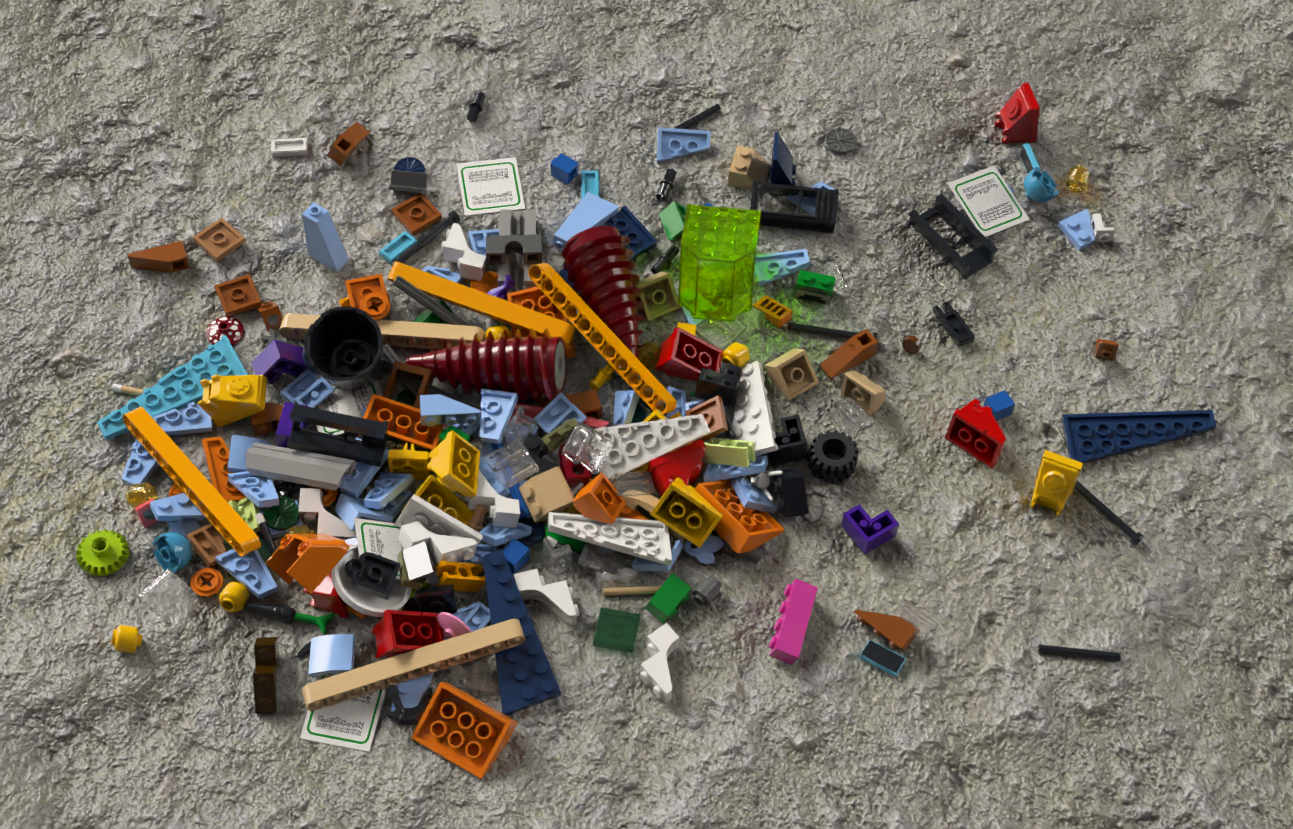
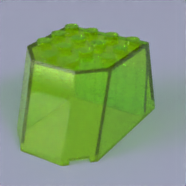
[678,204,761,322]

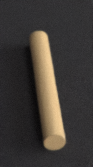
[603,586,661,596]

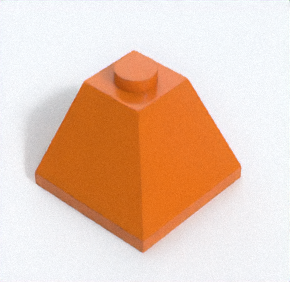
[572,472,626,524]

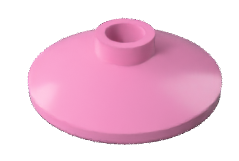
[437,612,471,639]

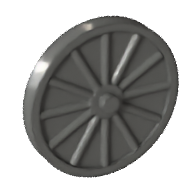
[825,128,857,154]

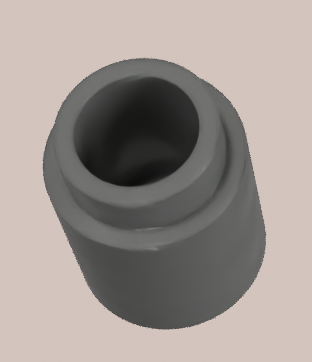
[693,576,722,606]

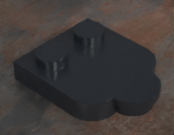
[344,552,401,600]
[404,584,457,614]

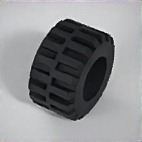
[808,430,859,483]

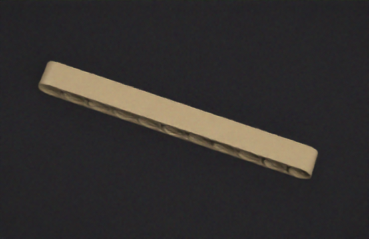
[279,313,484,349]
[301,619,525,711]

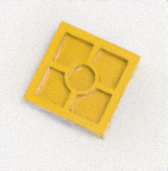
[388,443,431,480]

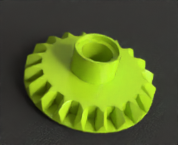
[76,529,129,576]

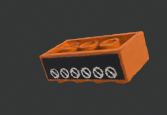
[358,394,445,461]

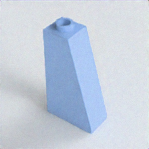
[554,192,619,251]
[302,202,349,272]

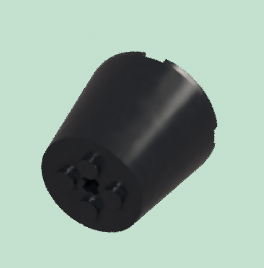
[305,306,383,391]

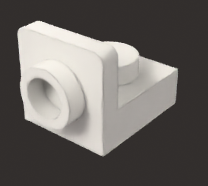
[1091,214,1115,242]

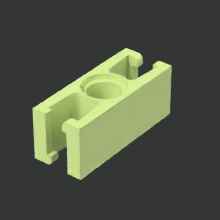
[704,438,756,467]

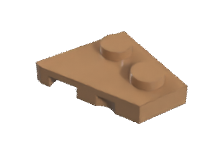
[186,523,226,568]

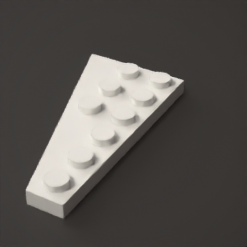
[732,361,778,456]
[582,414,711,482]
[548,512,672,566]

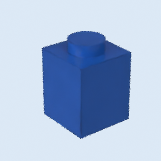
[550,153,578,185]
[983,390,1015,421]
[502,538,530,574]

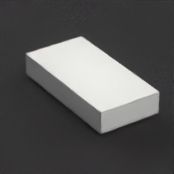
[271,138,308,157]

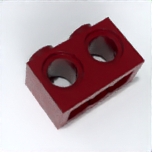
[558,443,592,488]

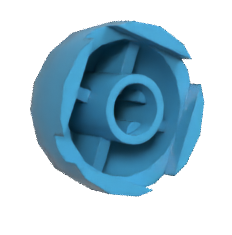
[1024,167,1059,203]
[153,532,192,574]

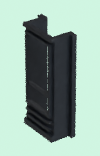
[748,181,839,233]
[908,194,998,280]
[287,402,389,467]

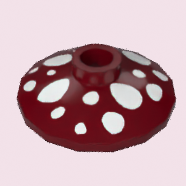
[206,316,244,346]

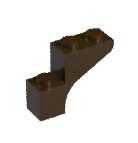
[253,637,279,714]

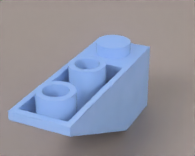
[420,394,481,426]

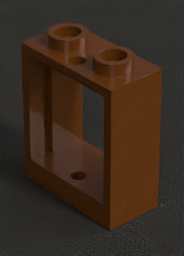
[382,361,435,409]

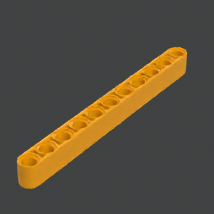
[387,261,576,345]
[528,263,677,414]
[123,407,261,557]

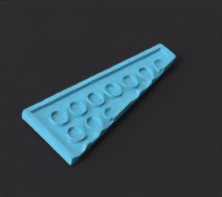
[97,335,248,441]

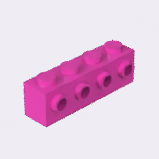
[769,579,818,665]

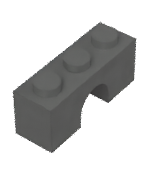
[486,234,542,265]

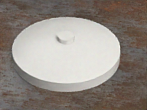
[331,544,412,617]

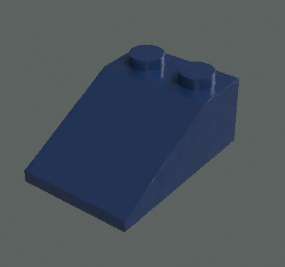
[769,132,796,196]

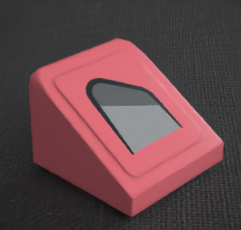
[135,499,159,528]

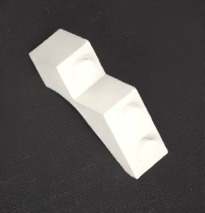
[441,223,486,281]
[465,471,520,528]
[299,488,356,540]
[398,521,477,564]
[513,569,579,625]
[640,623,679,703]

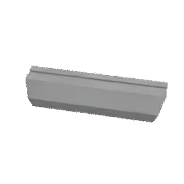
[498,210,536,295]
[246,442,357,491]

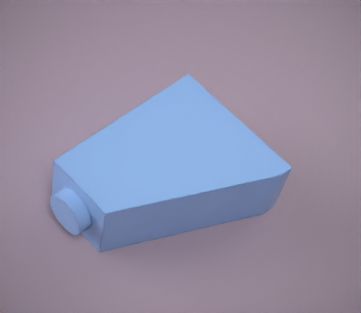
[335,493,394,531]

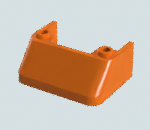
[265,534,350,594]

